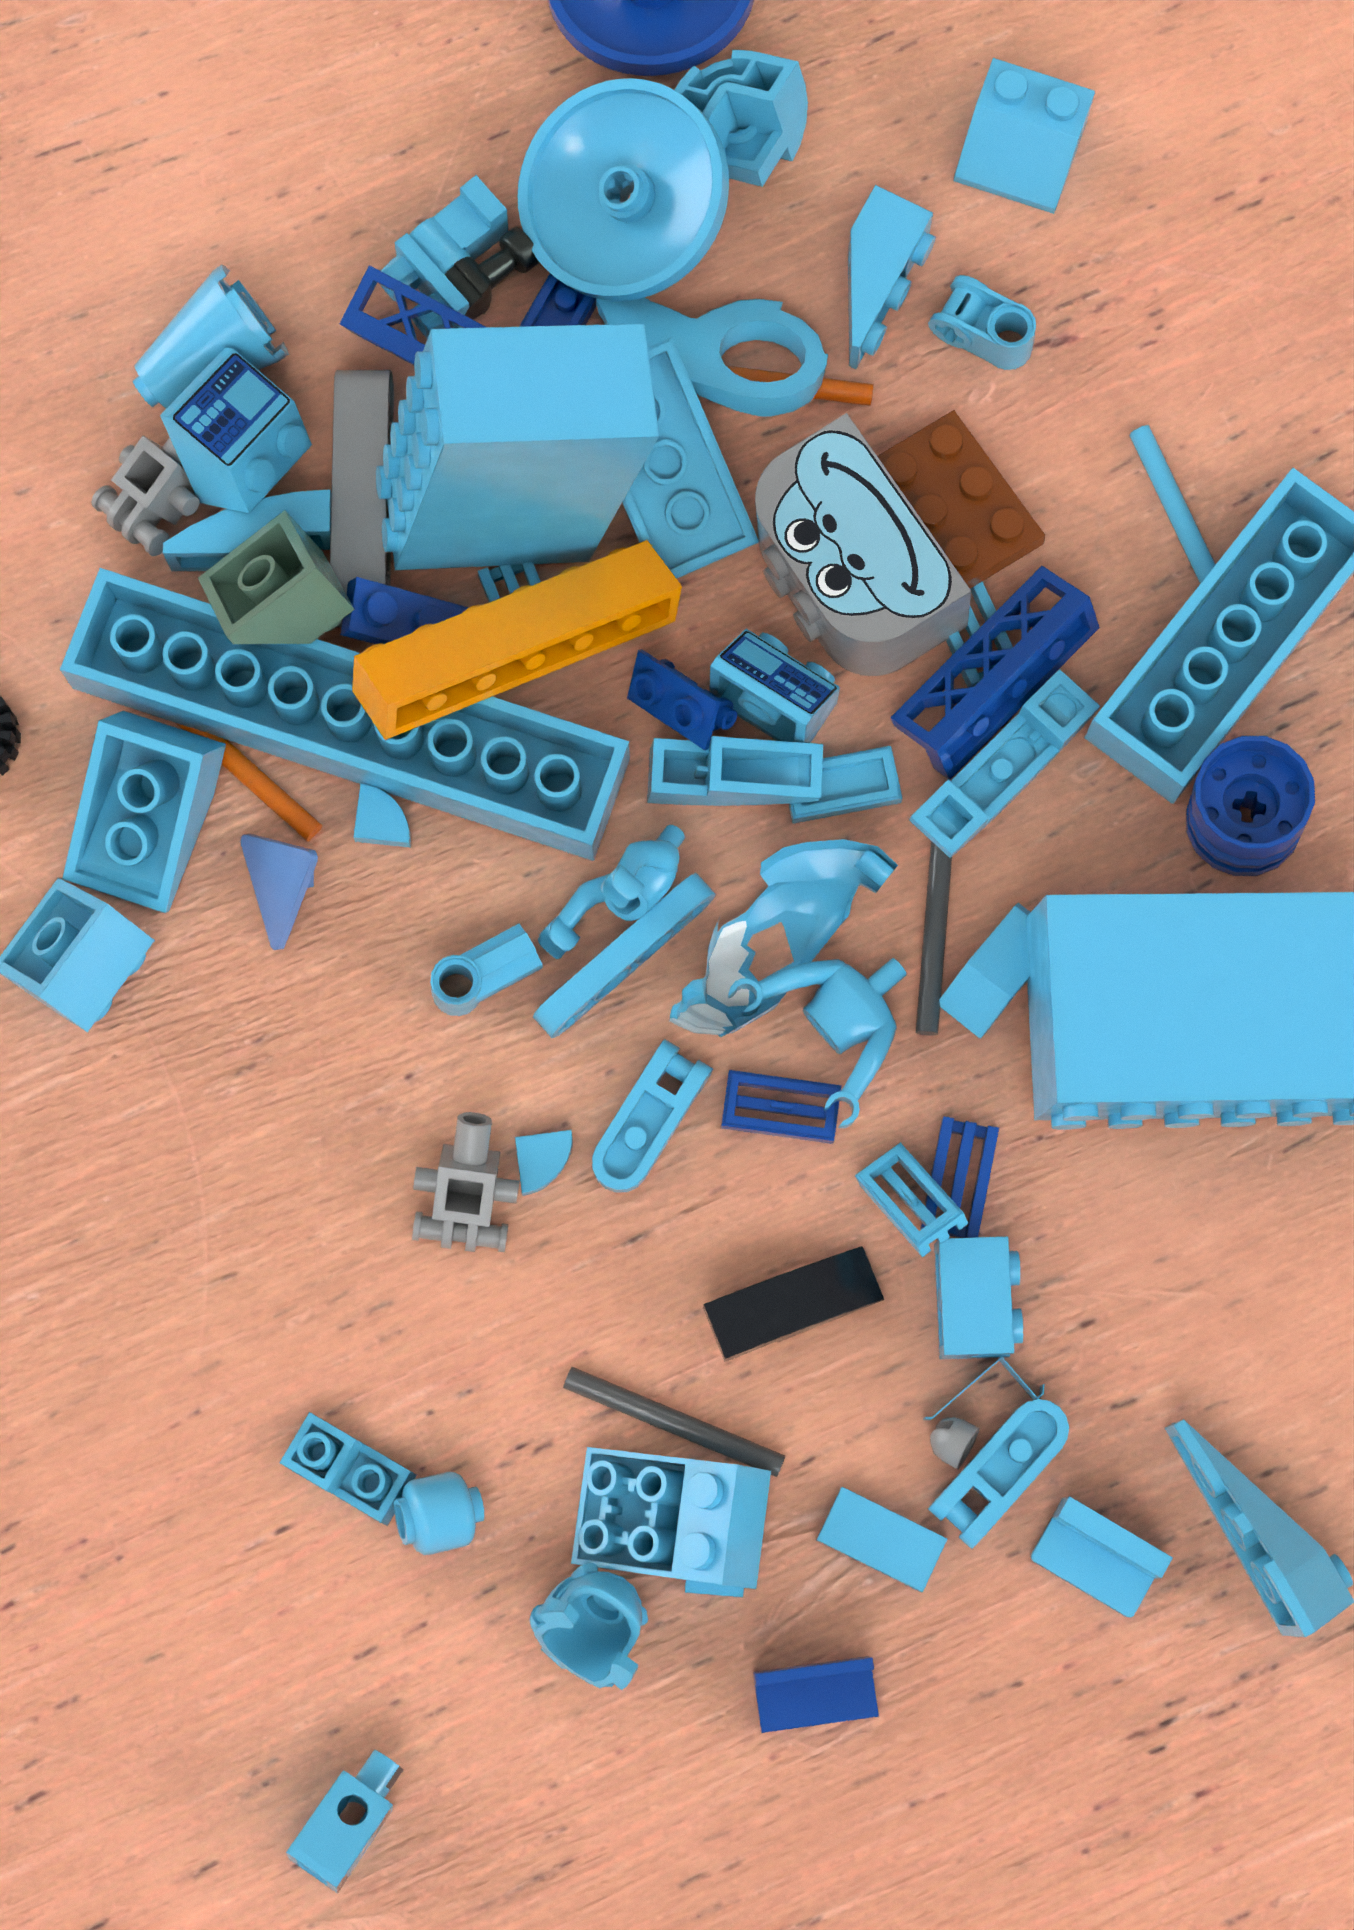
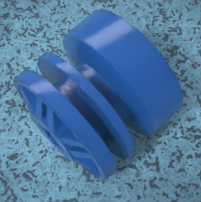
[1186,736,1315,876]

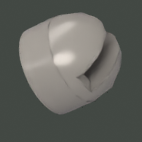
[930,1417,979,1469]

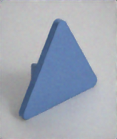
[240,834,318,950]

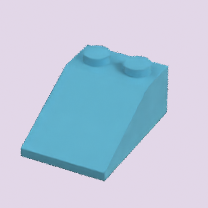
[62,711,226,913]

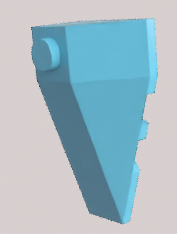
[1165,1419,1354,1637]

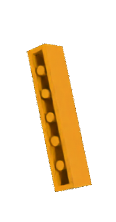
[352,540,682,740]

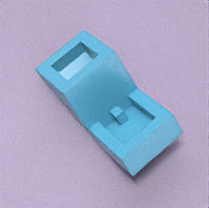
[939,903,1031,1039]

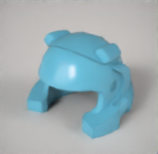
[529,1562,648,1690]

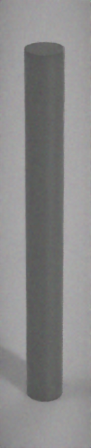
[916,841,952,1036]
[563,1367,785,1477]

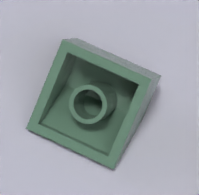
[198,510,355,644]

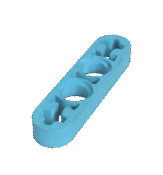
[533,873,716,1038]

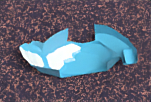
[669,839,898,1037]

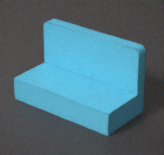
[1030,1496,1173,1617]

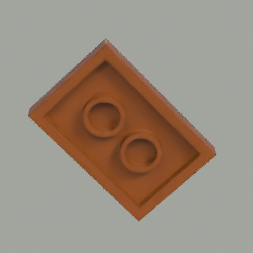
[877,410,1045,589]

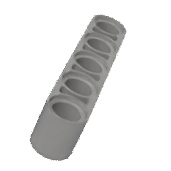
[330,370,394,627]

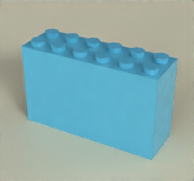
[376,324,659,570]
[1026,892,1354,1130]

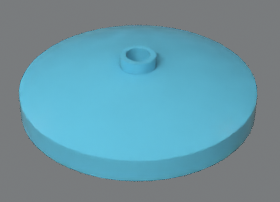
[517,78,729,301]

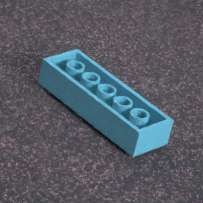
[1084,468,1354,804]

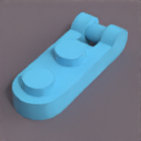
[592,1039,713,1193]
[928,1399,1069,1549]

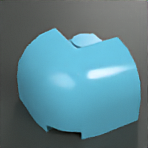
[674,50,808,187]

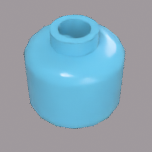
[394,1472,484,1555]

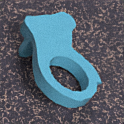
[596,297,828,417]

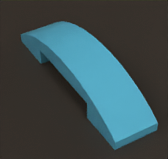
[909,669,1100,858]

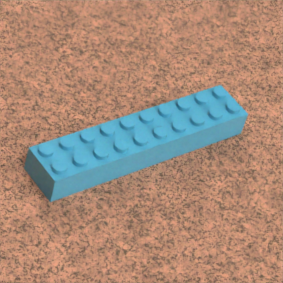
[60,568,630,861]

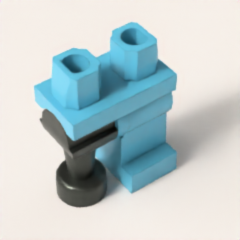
[381,175,540,338]

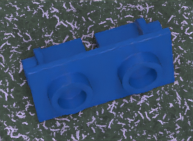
[627,649,737,750]

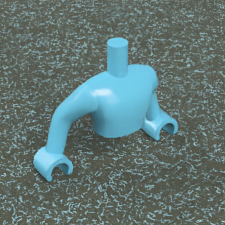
[538,825,685,959]
[728,958,907,1128]

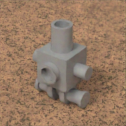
[91,436,200,556]
[412,1112,519,1253]

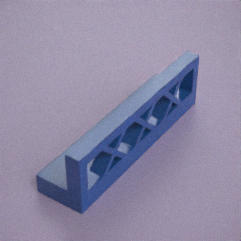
[339,265,486,365]
[890,566,1100,780]

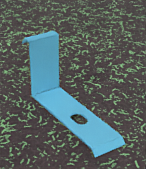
[923,1357,1045,1421]

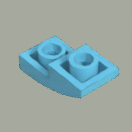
[280,1412,417,1526]

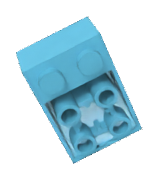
[571,1447,771,1589]

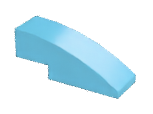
[163,489,332,571]
[647,736,823,806]

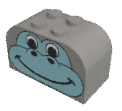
[755,413,971,676]

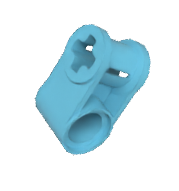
[928,275,1036,370]

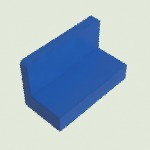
[753,1656,879,1733]

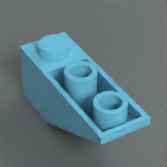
[848,185,936,369]

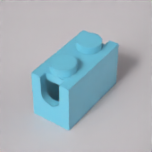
[934,1236,1023,1359]

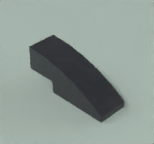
[703,1246,884,1362]

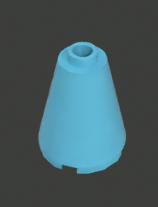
[133,264,289,408]

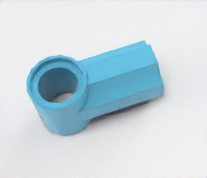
[430,924,543,1016]

